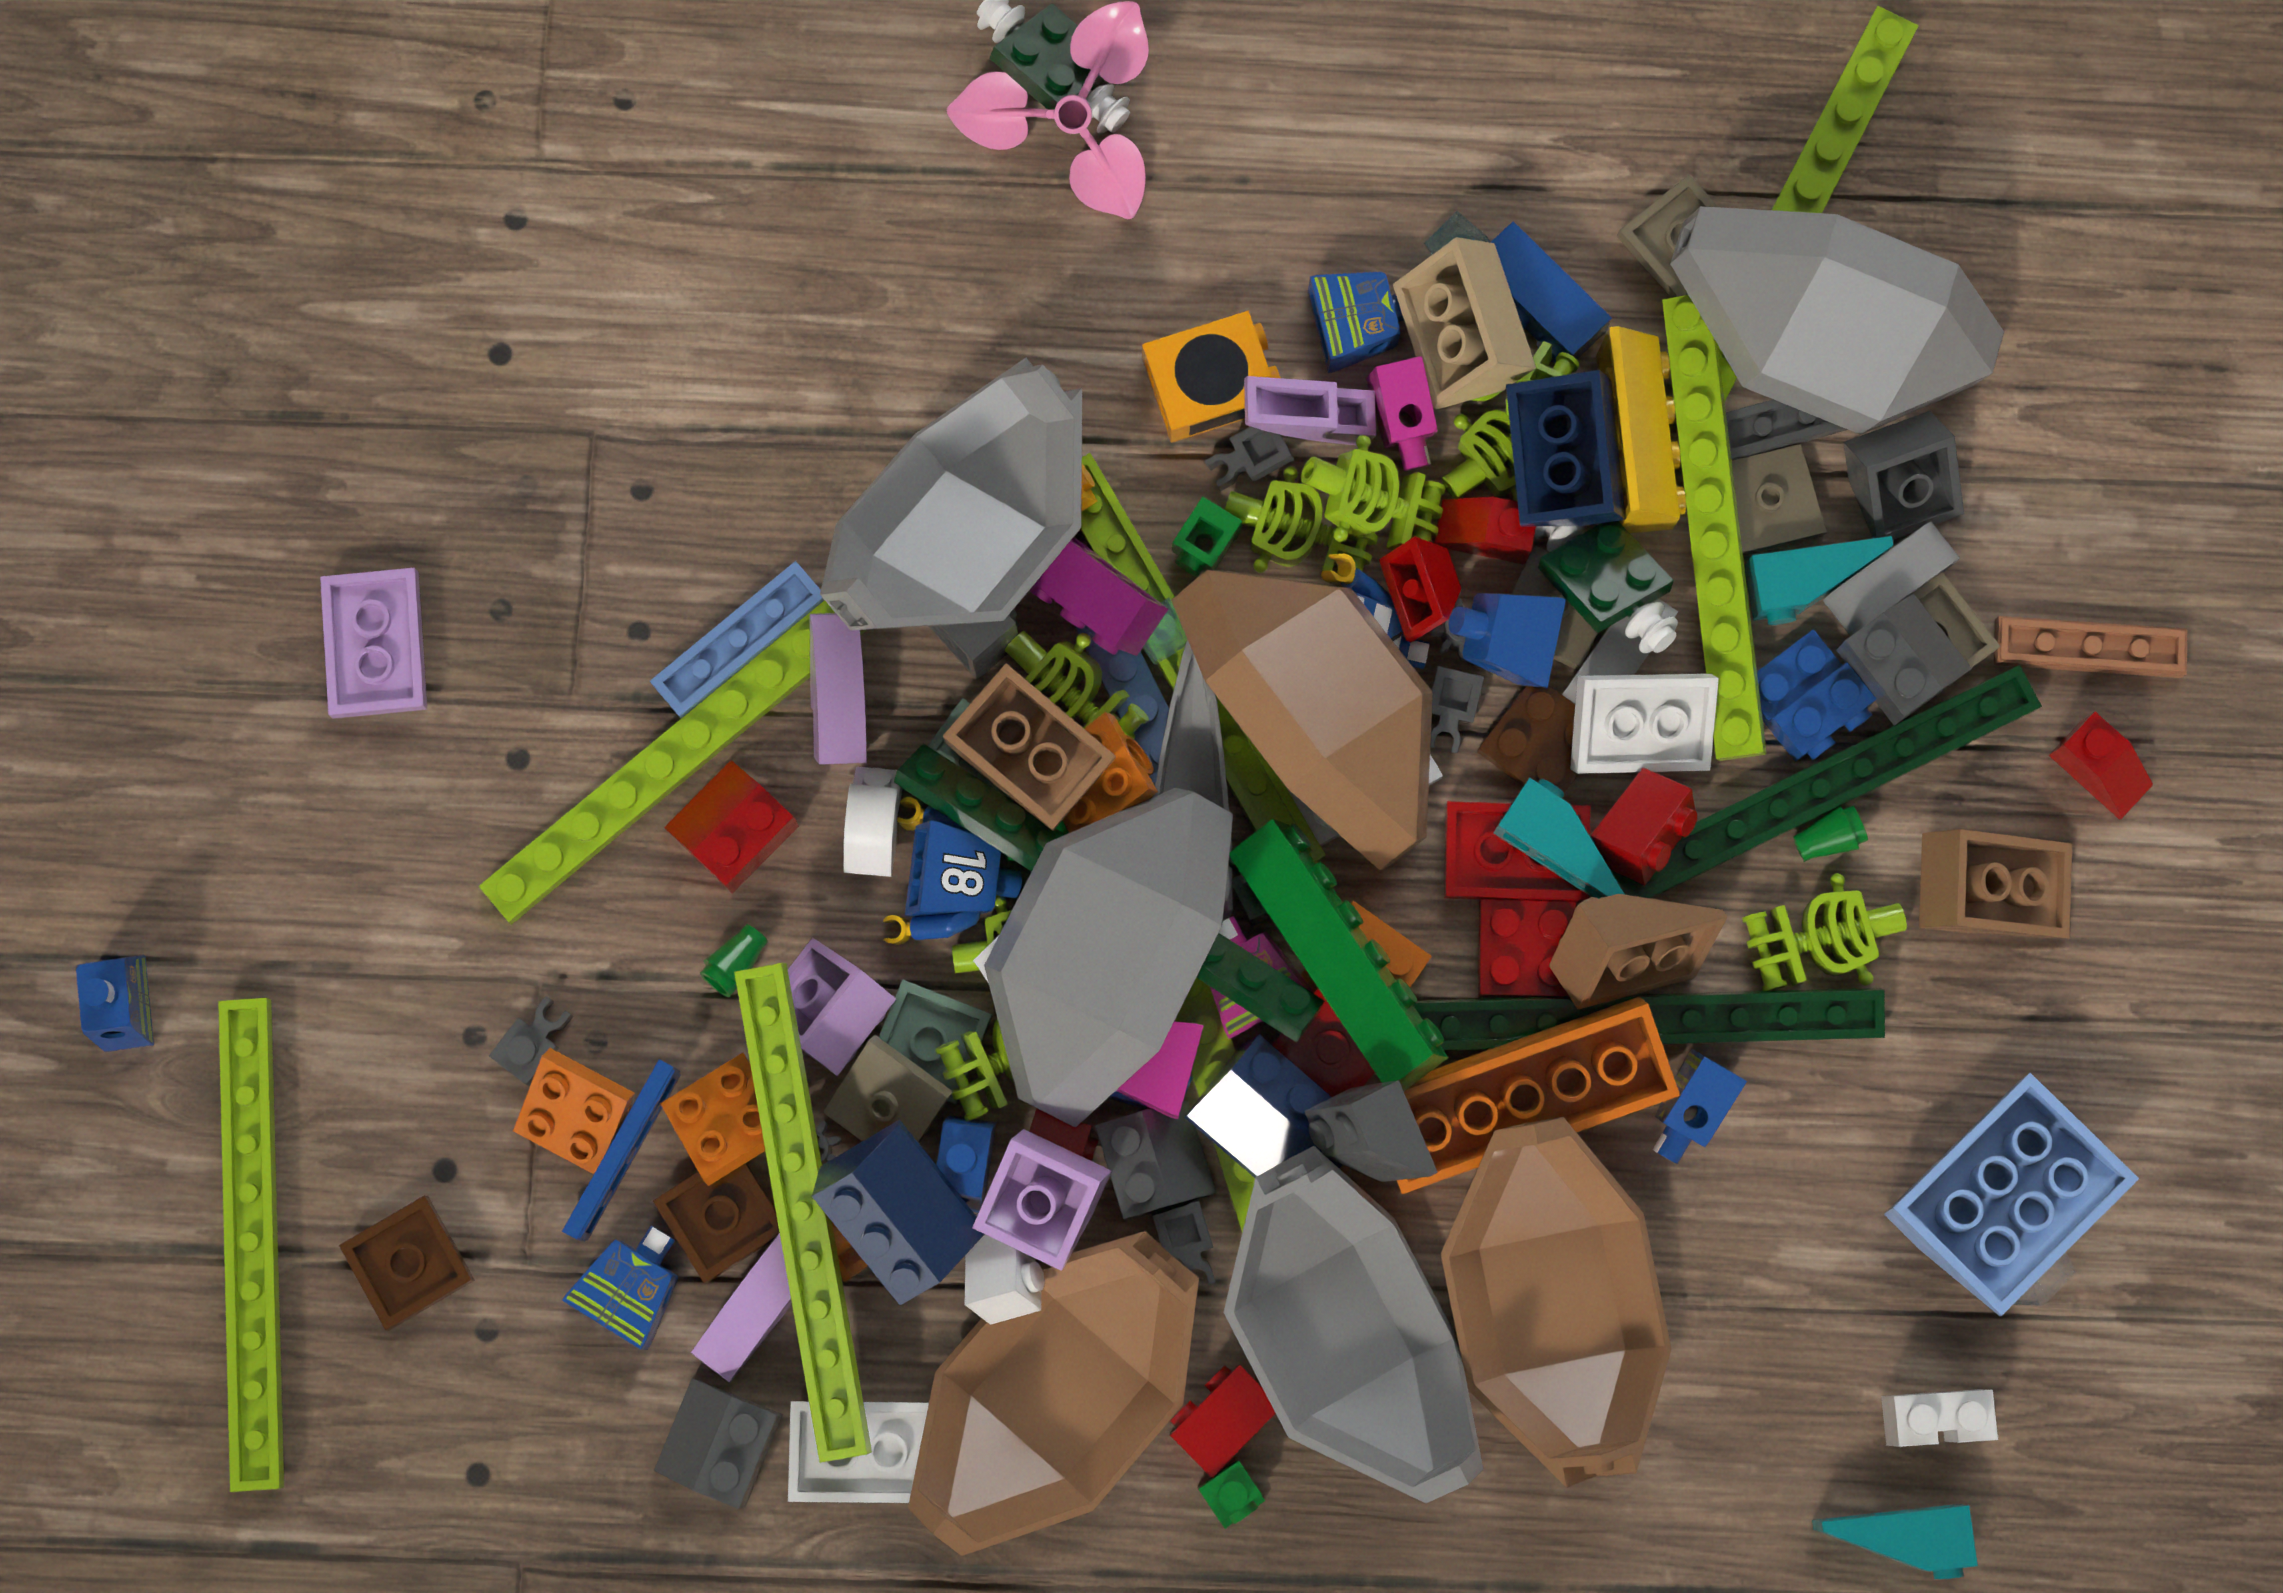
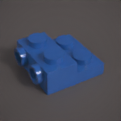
[1757,629,1877,762]

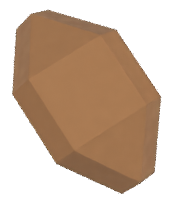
[1171,570,1433,870]
[1441,1117,1672,1488]
[908,1231,1199,1556]

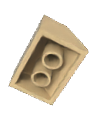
[1393,237,1536,409]

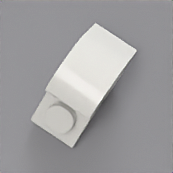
[844,767,903,877]

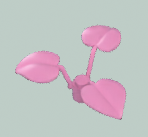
[947,1,1149,219]

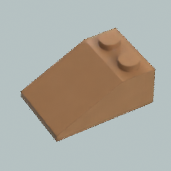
[943,664,1116,830]
[1919,829,2072,939]
[1549,894,1728,1009]

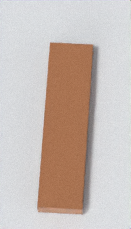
[1994,616,2187,678]

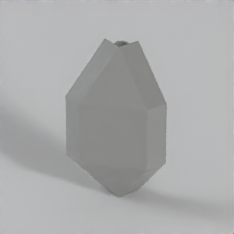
[1670,206,2004,435]
[820,357,1082,631]
[984,788,1233,1127]
[1223,1146,1483,1503]

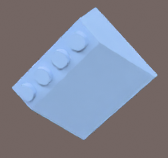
[1884,1073,2139,1316]

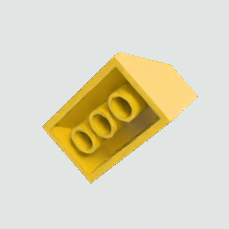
[1596,326,1686,533]

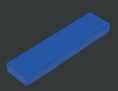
[562,1059,681,1242]

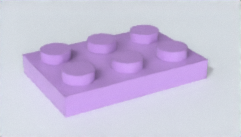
[320,568,427,719]

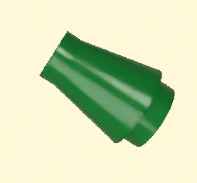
[1793,806,1868,862]
[700,924,768,997]

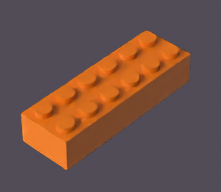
[1396,997,1680,1194]

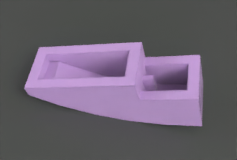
[1244,376,1376,445]
[810,613,867,764]
[691,1233,792,1383]

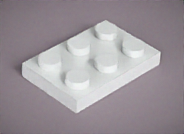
[1570,674,1719,774]
[788,1401,929,1503]

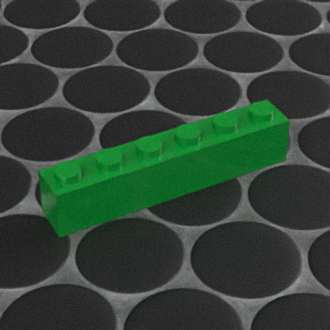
[1229,818,1449,1091]

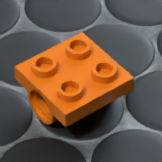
[1063,712,1158,833]
[513,1048,635,1174]
[660,1052,765,1186]

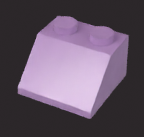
[788,938,896,1076]
[972,1129,1112,1271]

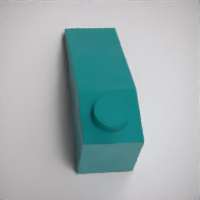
[1744,536,1894,625]
[1494,778,1625,899]
[1812,1504,1978,1579]

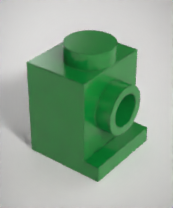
[1172,496,1242,576]
[1197,1459,1265,1529]

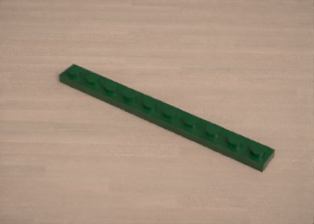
[1610,665,2042,899]
[894,743,1325,1042]
[1413,988,1885,1050]

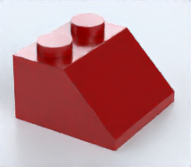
[664,760,799,894]

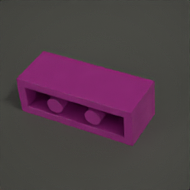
[1029,537,1169,656]

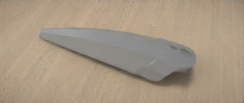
[1154,640,1233,921]

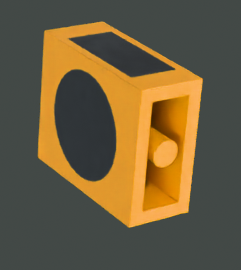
[1142,310,1281,443]

